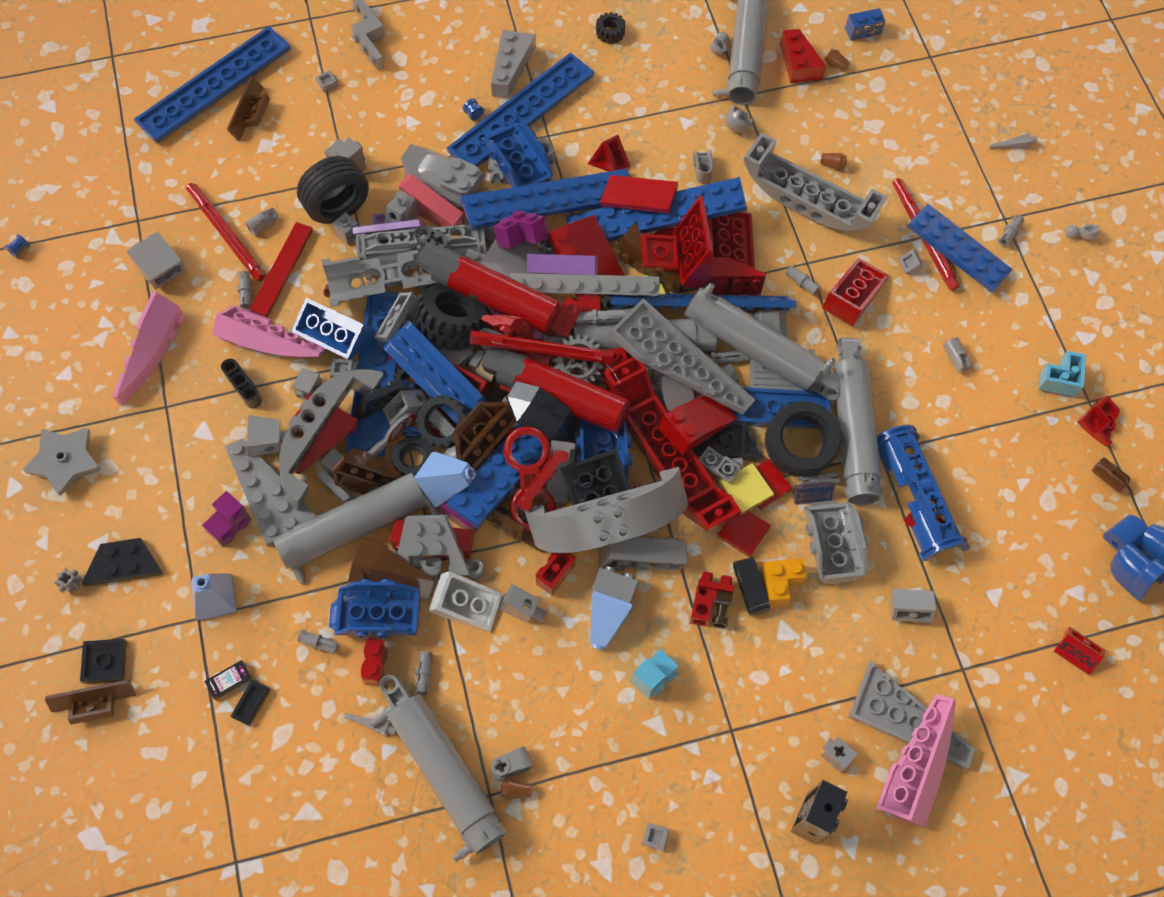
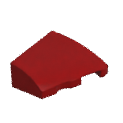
[1077,396,1120,447]

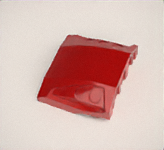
[481,315,533,340]

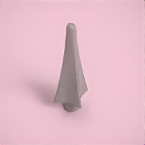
[989,132,1038,149]
[343,713,397,737]

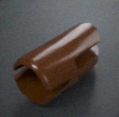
[1092,457,1131,492]

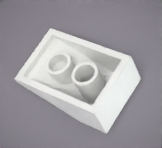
[428,571,503,632]

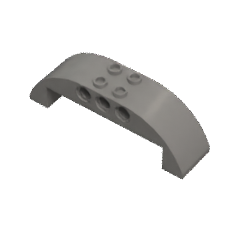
[744,132,888,231]
[279,369,383,510]
[525,467,688,553]

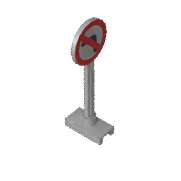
[317,412,416,503]

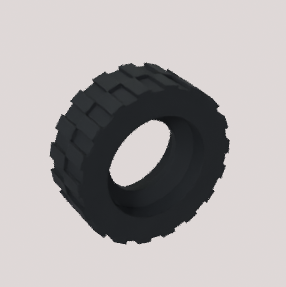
[391,436,434,477]

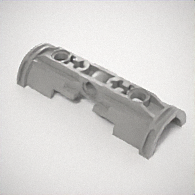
[356,225,486,266]
[321,235,453,307]

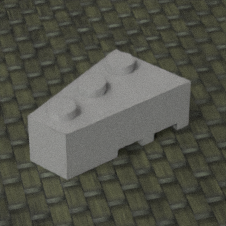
[542,440,577,506]

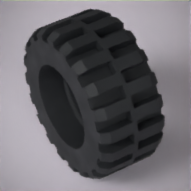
[415,284,489,350]

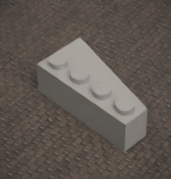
[491,30,536,99]
[599,536,687,571]

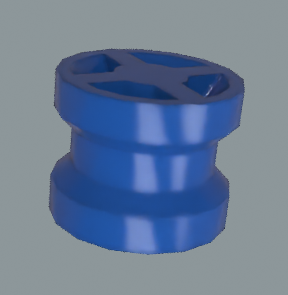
[462,98,484,121]

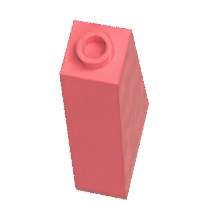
[399,174,465,227]

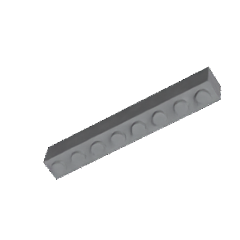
[510,273,660,296]

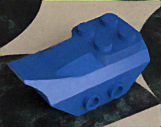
[481,122,553,187]
[576,420,632,480]
[329,579,421,639]

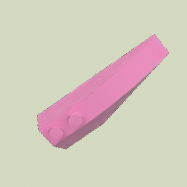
[113,291,184,406]
[212,305,326,357]
[876,694,956,828]

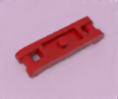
[518,449,568,511]

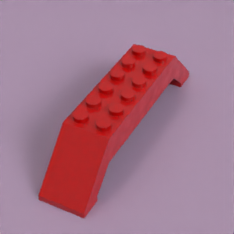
[604,357,741,531]

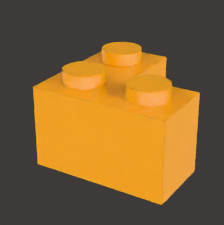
[761,558,807,607]

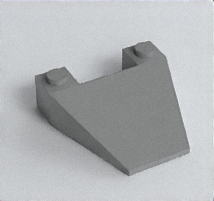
[464,225,543,278]

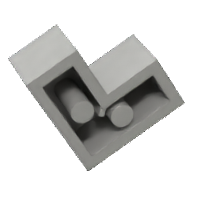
[324,137,366,171]

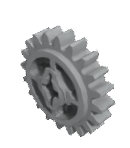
[552,334,604,382]

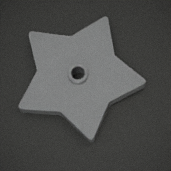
[23,427,100,496]

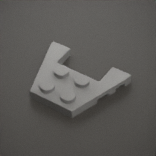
[397,515,470,575]

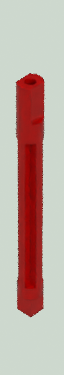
[892,178,961,291]
[186,183,267,282]
[469,330,614,365]

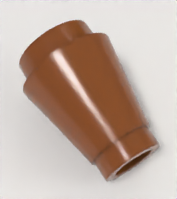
[825,49,851,71]
[820,153,847,170]
[500,778,532,800]

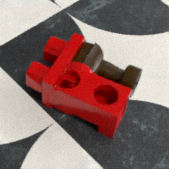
[689,571,735,629]

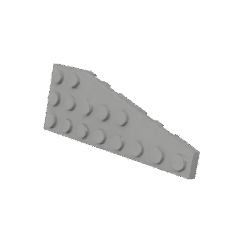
[609,298,755,414]

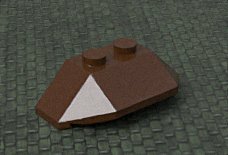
[454,402,516,470]
[332,448,403,495]

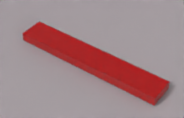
[250,222,313,318]

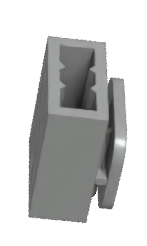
[127,231,186,290]

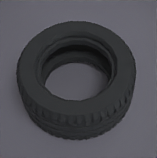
[297,156,369,224]
[764,401,842,477]

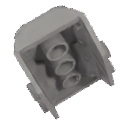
[401,144,486,208]
[804,500,868,584]

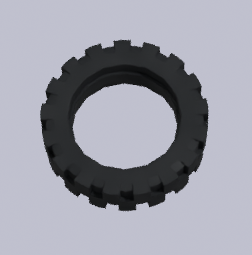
[416,395,468,448]

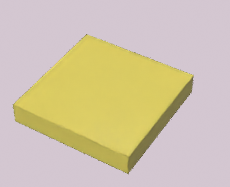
[719,463,774,515]

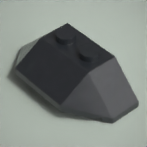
[506,381,579,444]

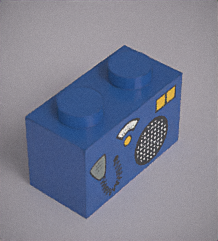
[845,8,886,41]

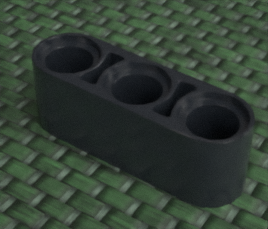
[221,358,262,409]
[733,557,770,616]

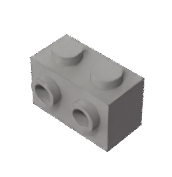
[592,566,639,604]
[890,589,936,623]

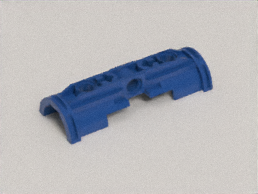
[877,425,970,562]

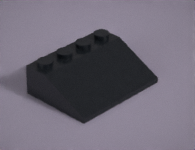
[560,449,630,505]

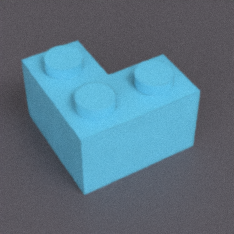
[1038,351,1086,397]
[631,649,678,699]

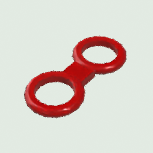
[503,426,556,532]

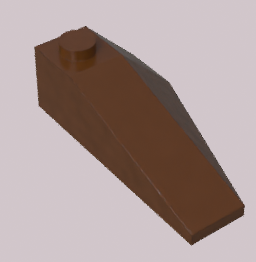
[348,537,435,599]

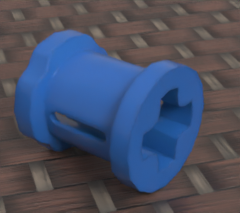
[4,234,30,258]

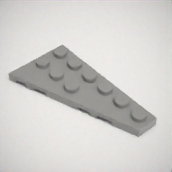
[225,438,317,547]
[848,660,975,770]

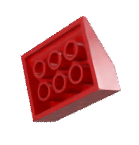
[673,196,713,290]
[707,211,755,269]
[547,215,625,298]

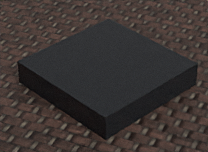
[80,639,127,684]

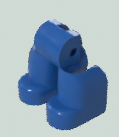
[1103,515,1164,601]

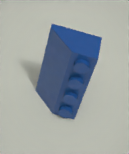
[291,298,375,360]

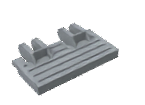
[749,349,824,391]

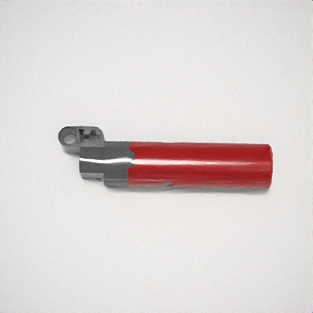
[414,225,561,334]
[479,328,630,433]

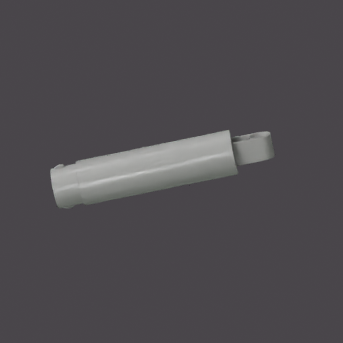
[713,0,769,105]
[684,283,840,400]
[543,319,717,355]
[833,338,883,505]
[273,473,438,584]
[370,675,506,862]

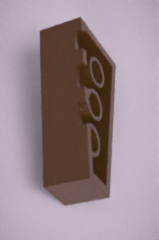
[619,223,684,294]

